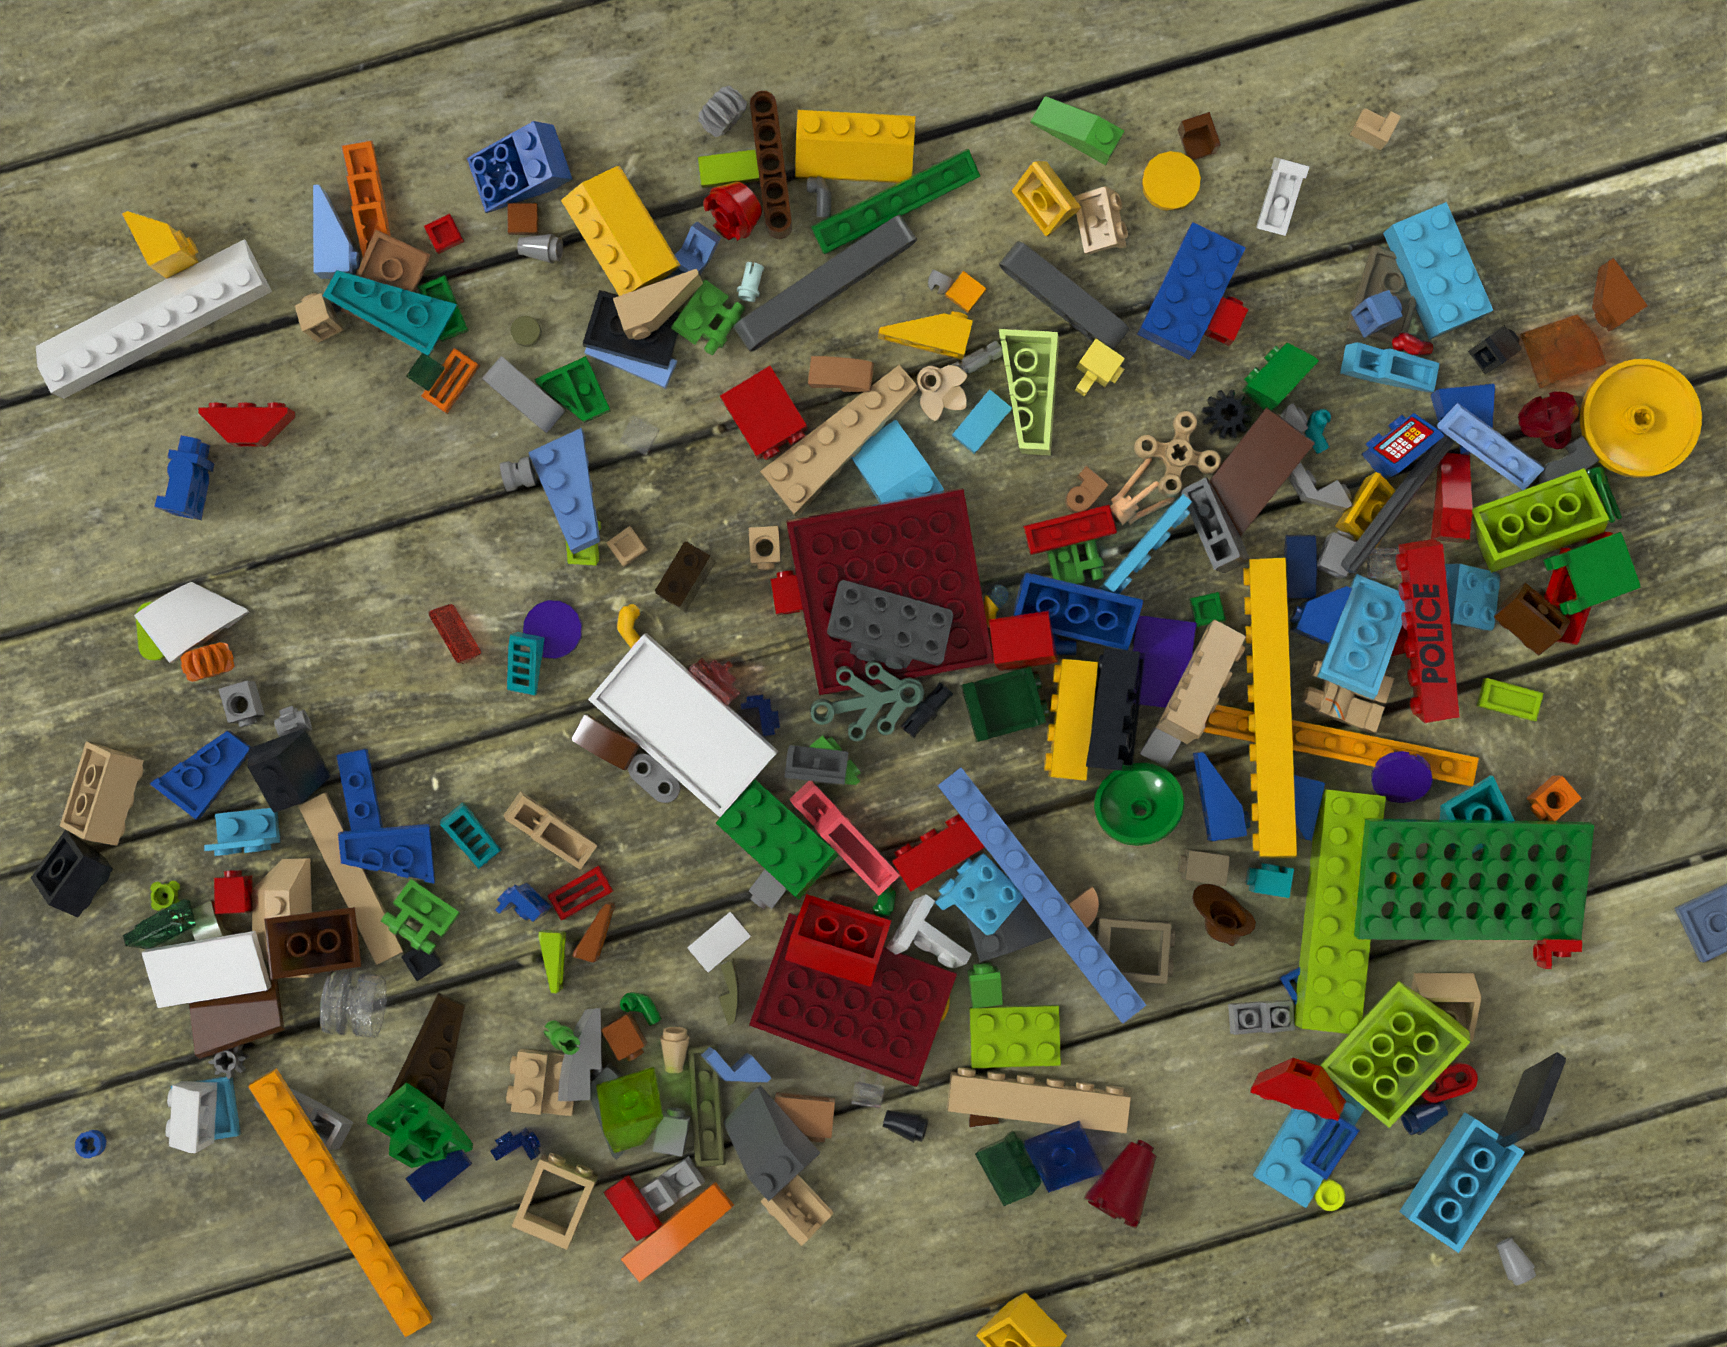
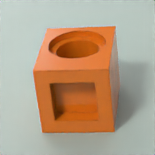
[1526,775,1582,821]

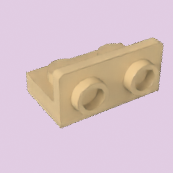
[1073,186,1128,255]

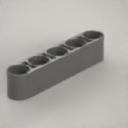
[999,241,1129,350]

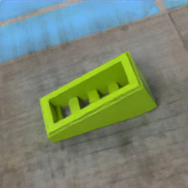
[538,930,566,993]

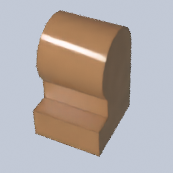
[1065,466,1108,513]

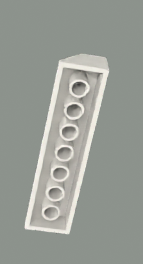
[36,239,272,399]

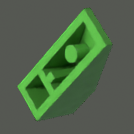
[1030,96,1124,166]

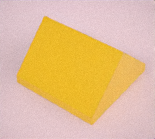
[1012,161,1082,237]
[1335,472,1396,550]

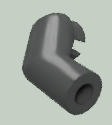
[807,176,832,217]

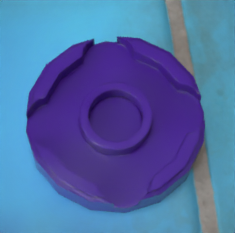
[523,600,583,659]
[1371,751,1433,803]

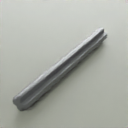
[1341,434,1454,573]

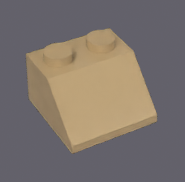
[1411,973,1482,1042]

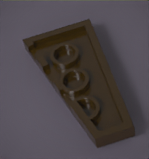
[388,992,465,1110]

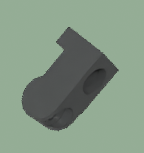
[1538,436,1599,484]

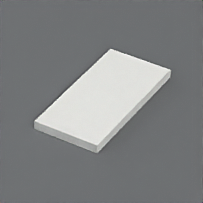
[588,633,779,817]

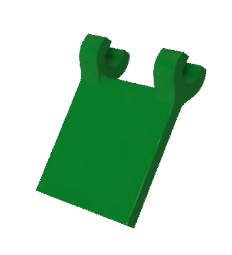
[1543,532,1642,615]

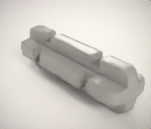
[952,341,1003,374]

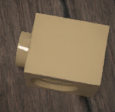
[749,526,781,570]

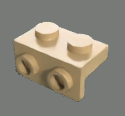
[760,1175,833,1246]

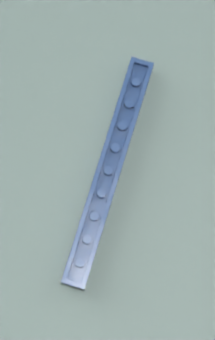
[937,767,1146,1024]

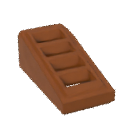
[572,902,615,963]

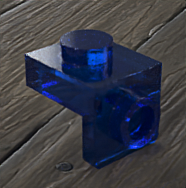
[740,694,781,736]
[490,1127,541,1161]

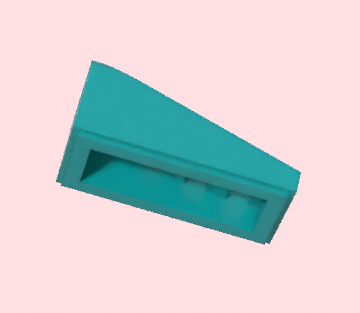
[507,632,545,696]
[440,802,502,869]

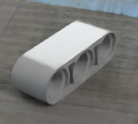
[482,356,565,433]

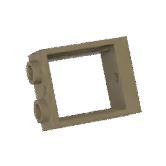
[1095,917,1176,984]

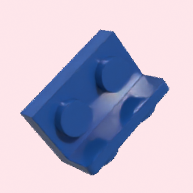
[495,883,552,922]

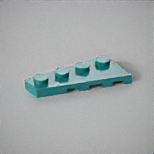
[322,270,458,356]

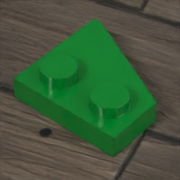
[534,356,611,423]

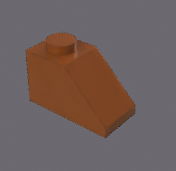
[1592,258,1648,331]

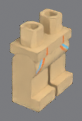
[1301,661,1394,733]

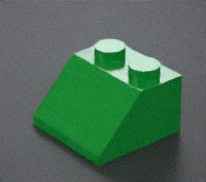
[1242,342,1319,410]

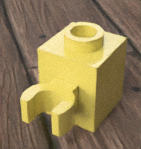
[1075,339,1125,396]

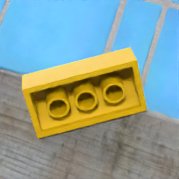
[795,110,916,183]
[561,166,681,296]

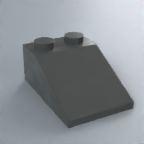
[965,897,1055,962]
[723,1085,820,1202]

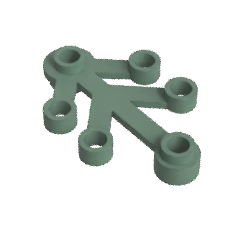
[810,660,924,741]

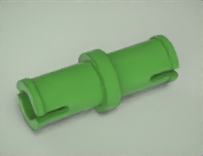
[544,1020,580,1055]

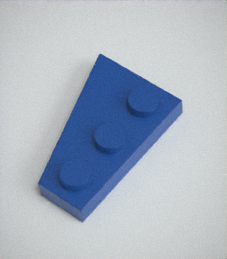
[149,731,251,820]
[338,824,435,884]

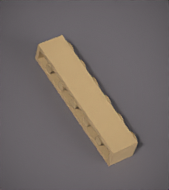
[947,1067,1131,1133]

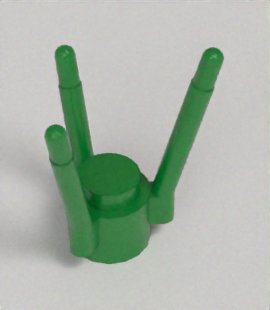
[1586,467,1622,523]

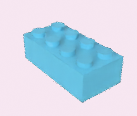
[1383,202,1493,340]
[1399,1112,1525,1253]

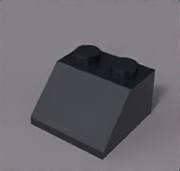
[248,728,331,813]
[31,830,113,918]

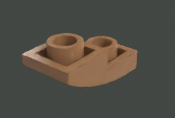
[808,356,874,392]

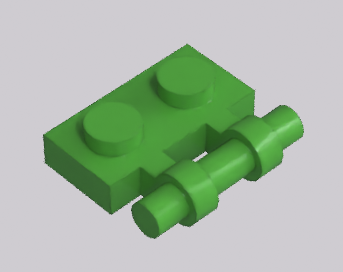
[671,279,745,355]
[1046,539,1104,585]
[381,879,460,955]

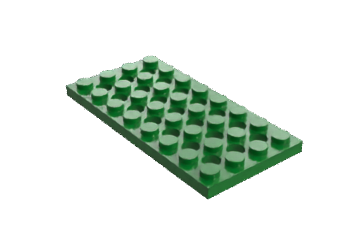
[1354,819,1594,940]

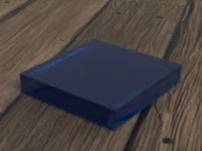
[1024,1120,1103,1193]

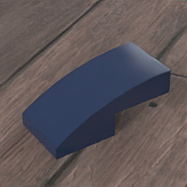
[1284,535,1317,598]

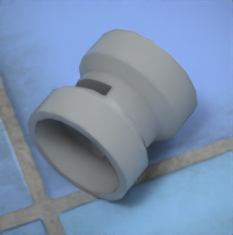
[500,457,536,492]

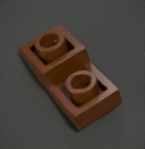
[571,714,640,770]

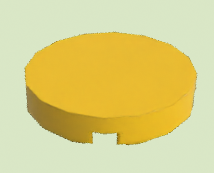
[1142,151,1201,211]

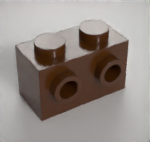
[1494,582,1571,656]

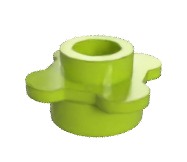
[150,881,181,911]

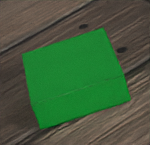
[1189,592,1226,627]

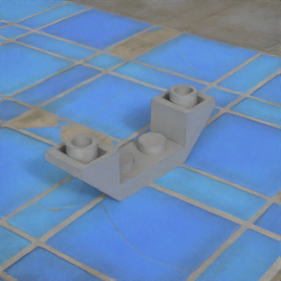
[1281,403,1352,512]

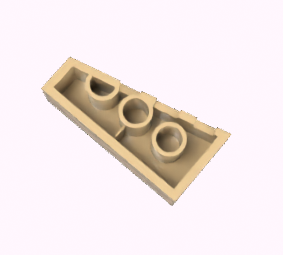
[1156,620,1246,744]

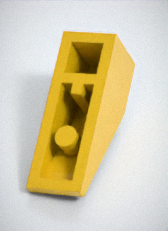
[878,311,973,360]

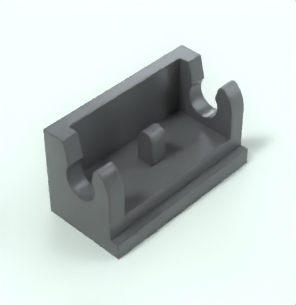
[784,745,848,785]

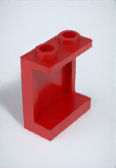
[720,366,808,460]

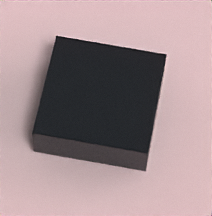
[401,948,443,981]

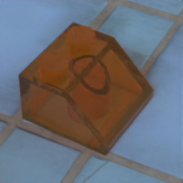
[1520,315,1607,389]

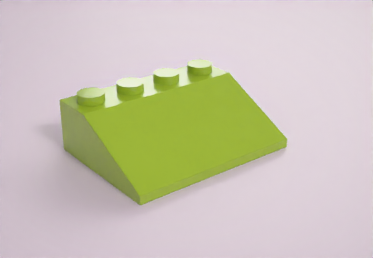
[1320,980,1471,1128]

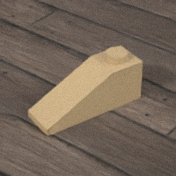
[613,268,703,340]

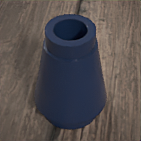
[1400,1101,1448,1135]

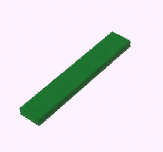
[811,149,981,254]

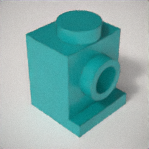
[1246,863,1294,898]

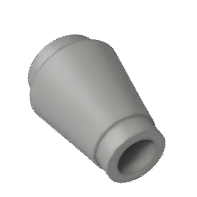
[517,234,563,263]
[1496,1237,1536,1286]

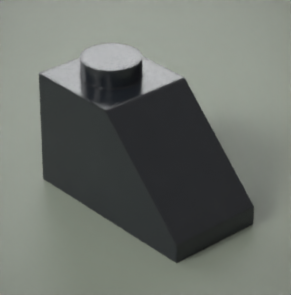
[1468,325,1522,374]

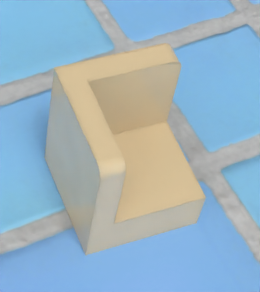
[1350,108,1401,150]

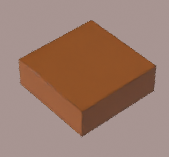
[508,203,539,235]

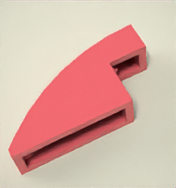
[789,781,900,896]

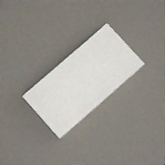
[142,931,271,1008]

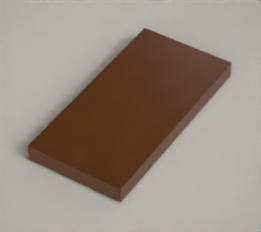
[1209,407,1315,537]

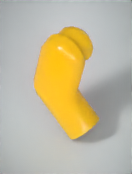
[617,604,641,648]

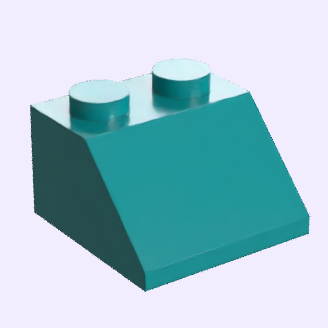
[1439,775,1515,854]

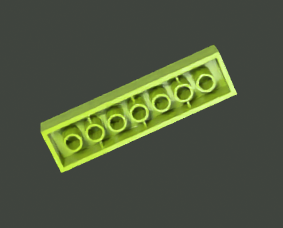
[1294,789,1386,1034]

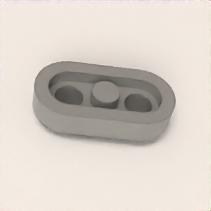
[628,754,681,803]

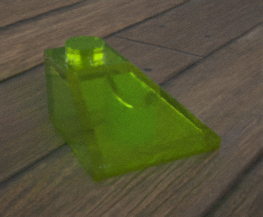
[596,1067,664,1153]

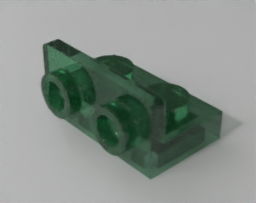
[123,899,196,949]
[975,1131,1042,1206]

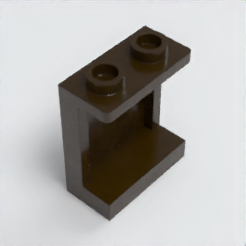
[655,541,716,612]

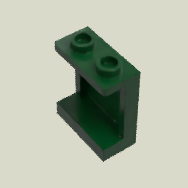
[961,666,1050,742]

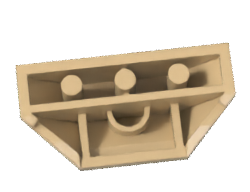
[251,858,314,978]

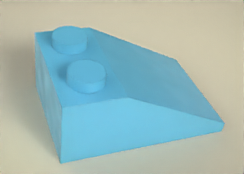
[851,420,944,503]

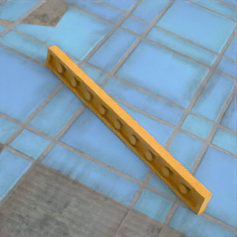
[1203,705,1479,787]
[248,1068,433,1338]

